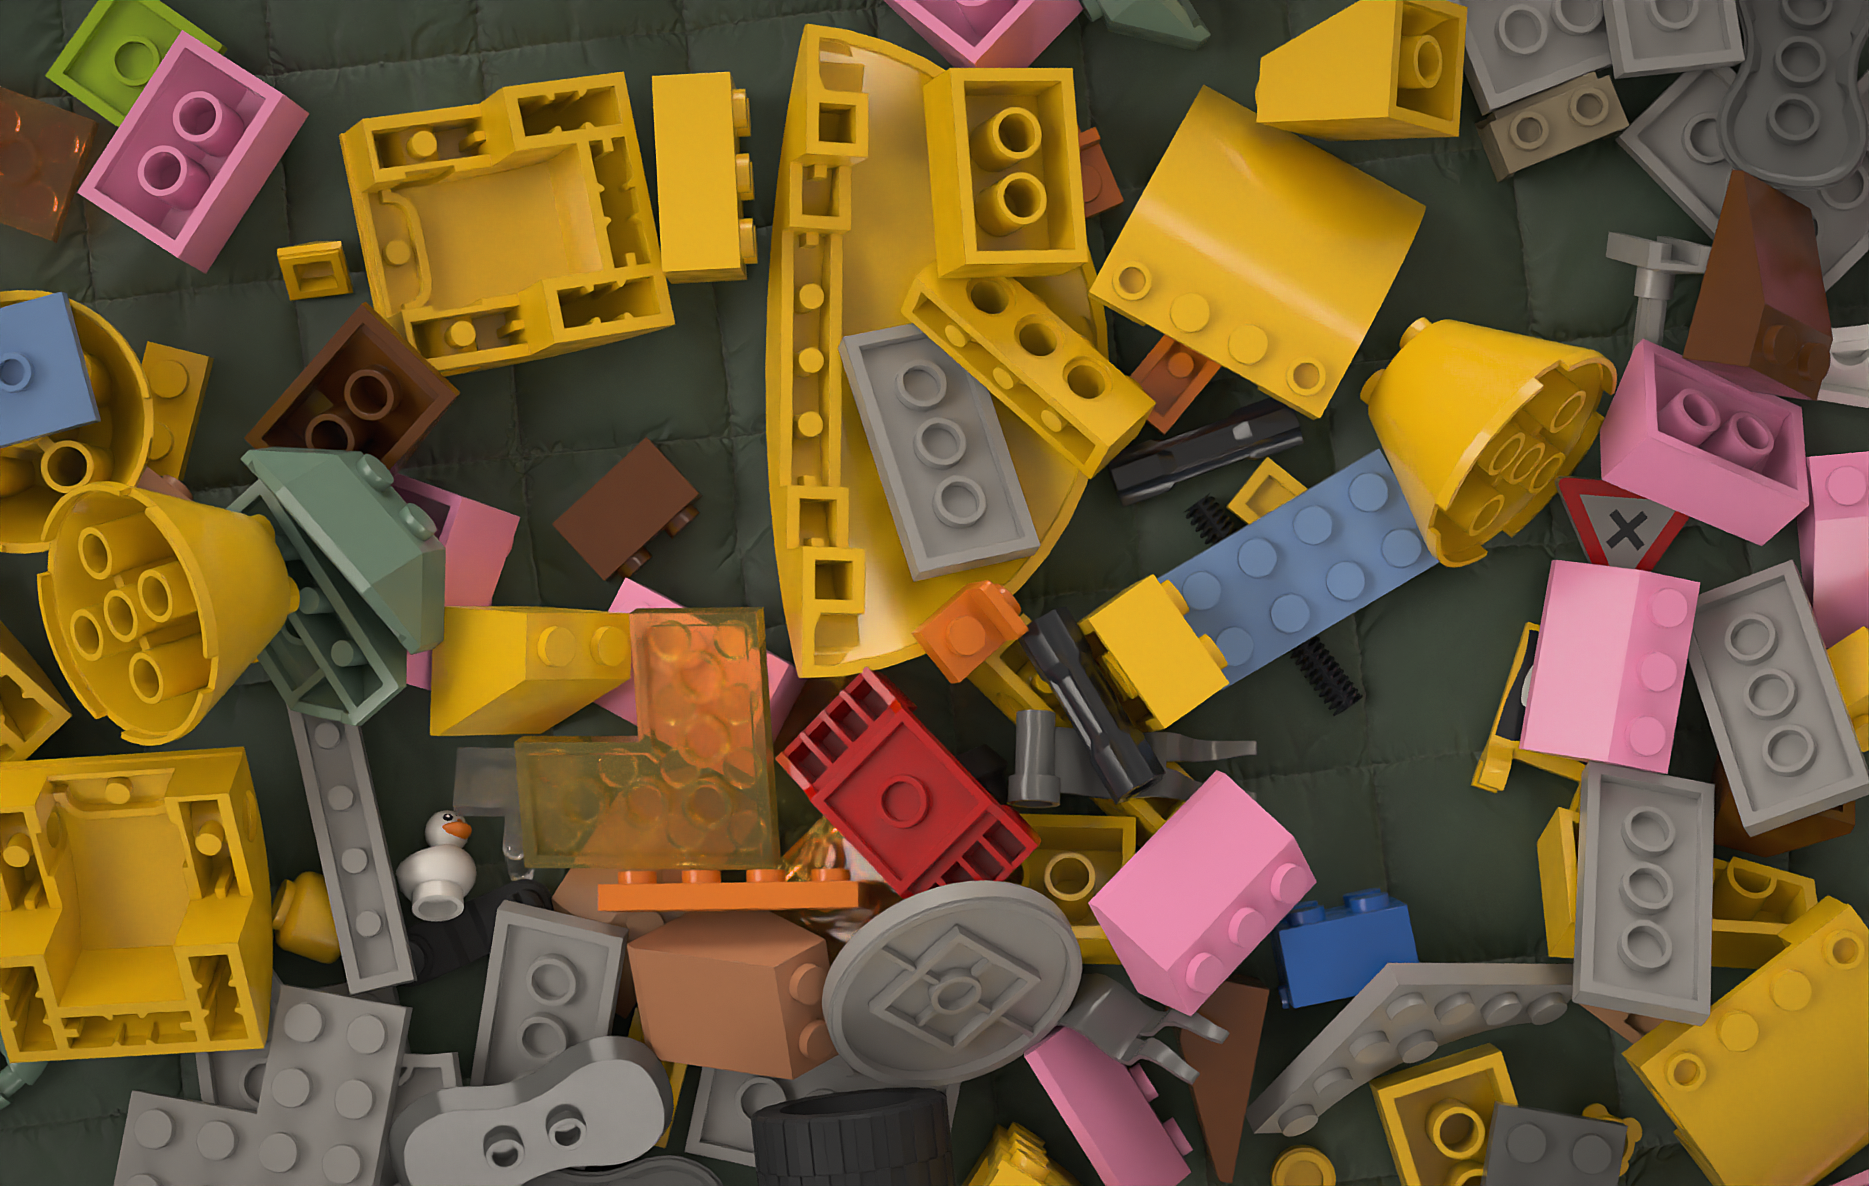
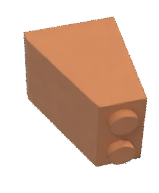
[627,911,839,1080]

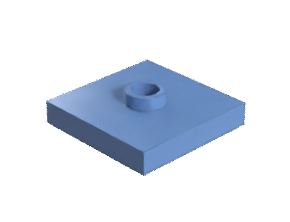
[0,291,101,448]

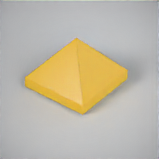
[277,241,353,301]

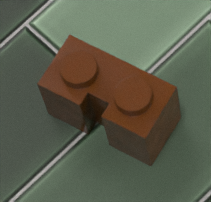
[552,437,703,582]

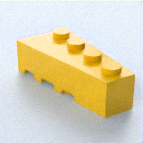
[1537,807,1818,969]

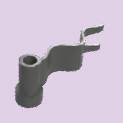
[1007,710,1257,808]
[1056,964,1230,1085]

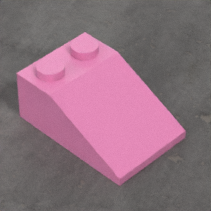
[883,0,1083,68]
[1796,451,1869,648]

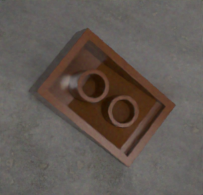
[1682,170,1833,401]
[244,302,461,477]
[1163,973,1270,1183]

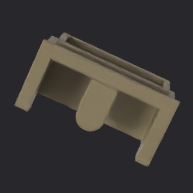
[1474,71,1629,183]

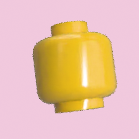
[272,871,341,964]

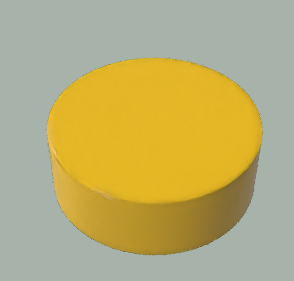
[1270,1145,1336,1186]

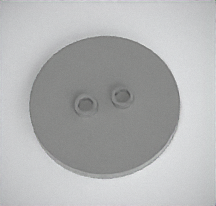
[822,881,1082,1087]

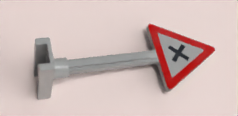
[1555,232,1712,572]

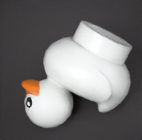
[396,810,477,921]

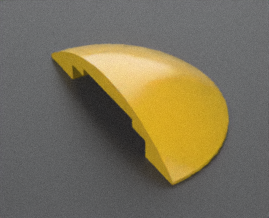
[765,24,1109,678]

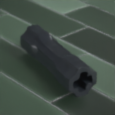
[1107,397,1304,508]
[1018,606,1166,805]

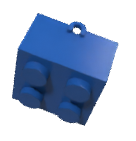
[1269,888,1420,1009]

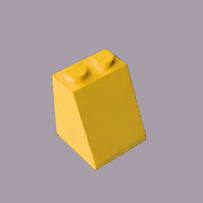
[1255,0,1468,141]
[430,606,633,736]

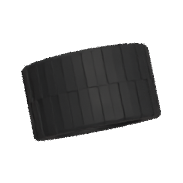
[751,1087,956,1186]

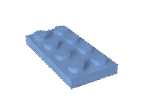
[1157,448,1439,690]

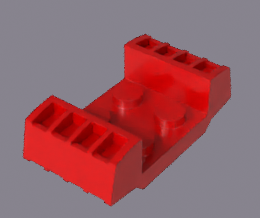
[775,666,1042,899]

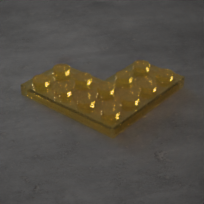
[514,607,781,870]

